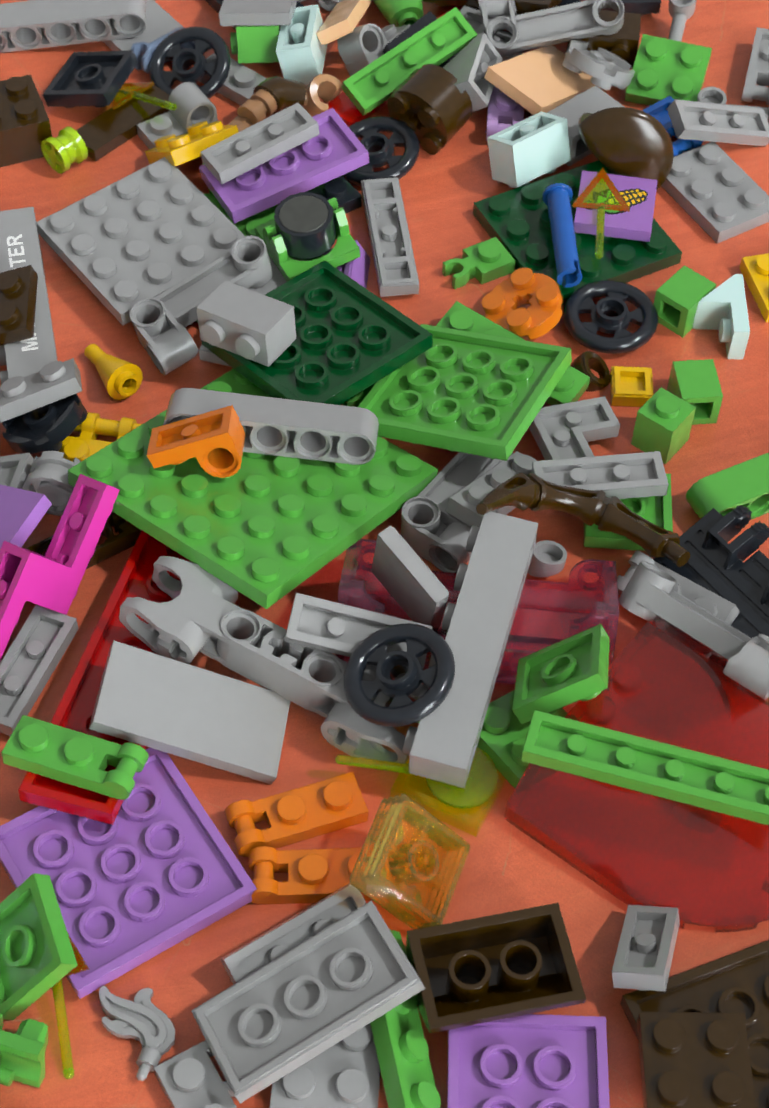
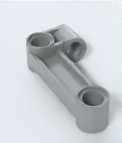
[478,0,624,57]
[129,235,272,376]
[401,452,513,575]
[618,561,769,700]

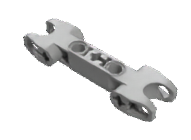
[119,556,423,769]

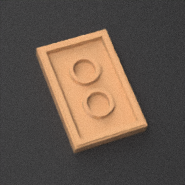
[484,45,600,115]

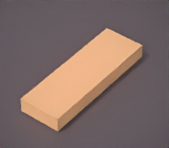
[316,0,372,45]

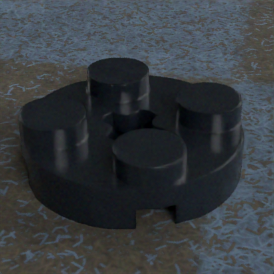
[2,393,88,455]

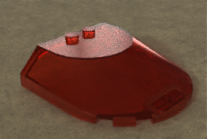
[504,619,769,933]

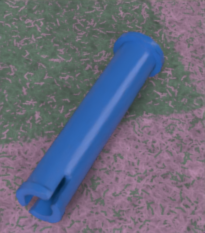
[542,183,582,287]

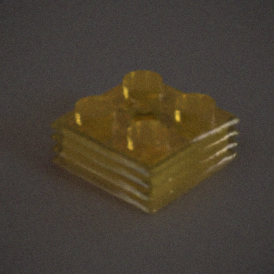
[349,794,471,930]

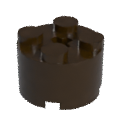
[388,64,473,155]

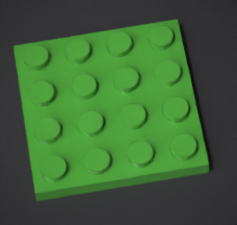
[358,324,572,461]

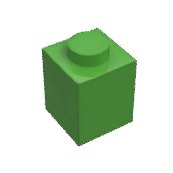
[230,25,281,64]
[654,265,716,337]
[667,359,723,425]
[631,387,696,465]

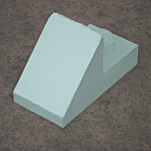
[693,274,750,360]

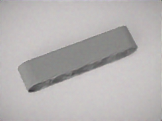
[0,0,146,53]
[163,388,379,465]

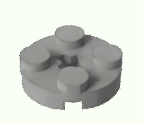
[562,40,635,90]

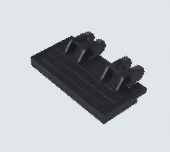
[653,505,769,638]

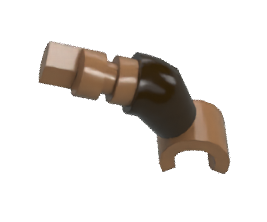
[228,74,342,132]

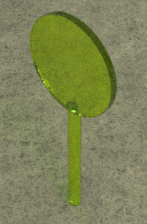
[335,747,497,809]

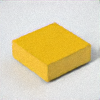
[610,366,654,407]

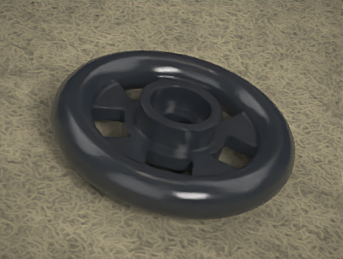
[149,27,231,99]
[342,116,419,186]
[563,280,658,354]
[343,624,455,727]

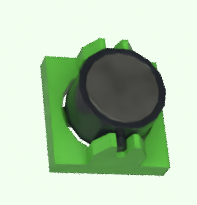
[255,192,360,282]

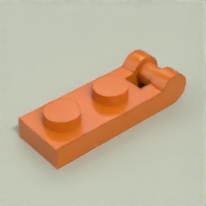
[225,772,369,857]
[249,846,389,905]

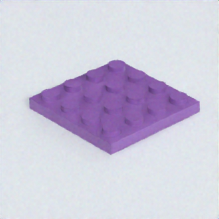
[0,748,257,999]

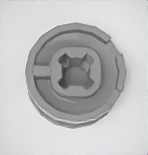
[22,451,81,516]

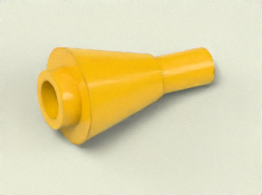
[84,344,143,400]

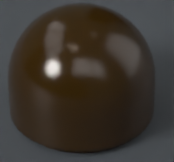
[570,351,610,392]

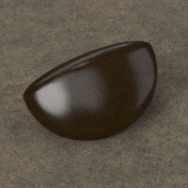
[578,107,674,190]

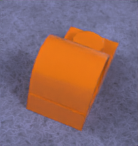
[146,405,245,478]

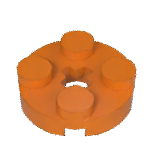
[482,268,563,340]

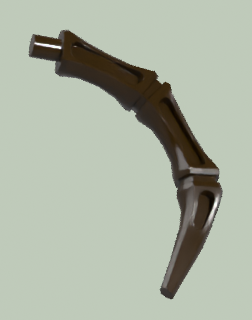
[476,472,690,567]

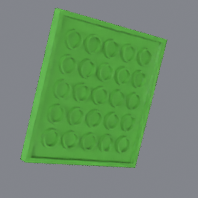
[68,369,438,609]

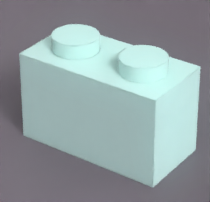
[276,4,328,86]
[487,111,571,188]

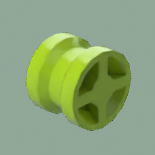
[41,126,88,174]

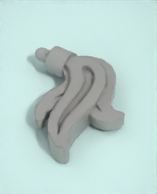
[99,986,175,1081]

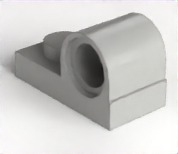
[337,23,411,76]
[137,82,218,149]

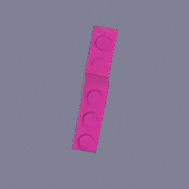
[0,474,120,662]

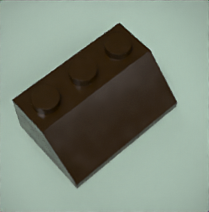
[406,903,586,1033]

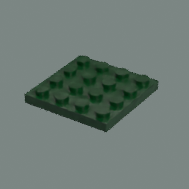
[473,160,682,306]
[201,260,433,405]

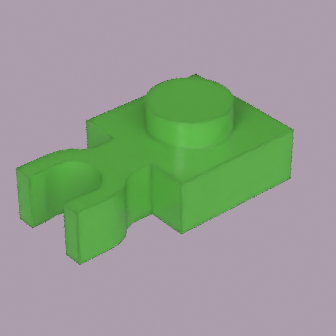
[442,237,516,289]

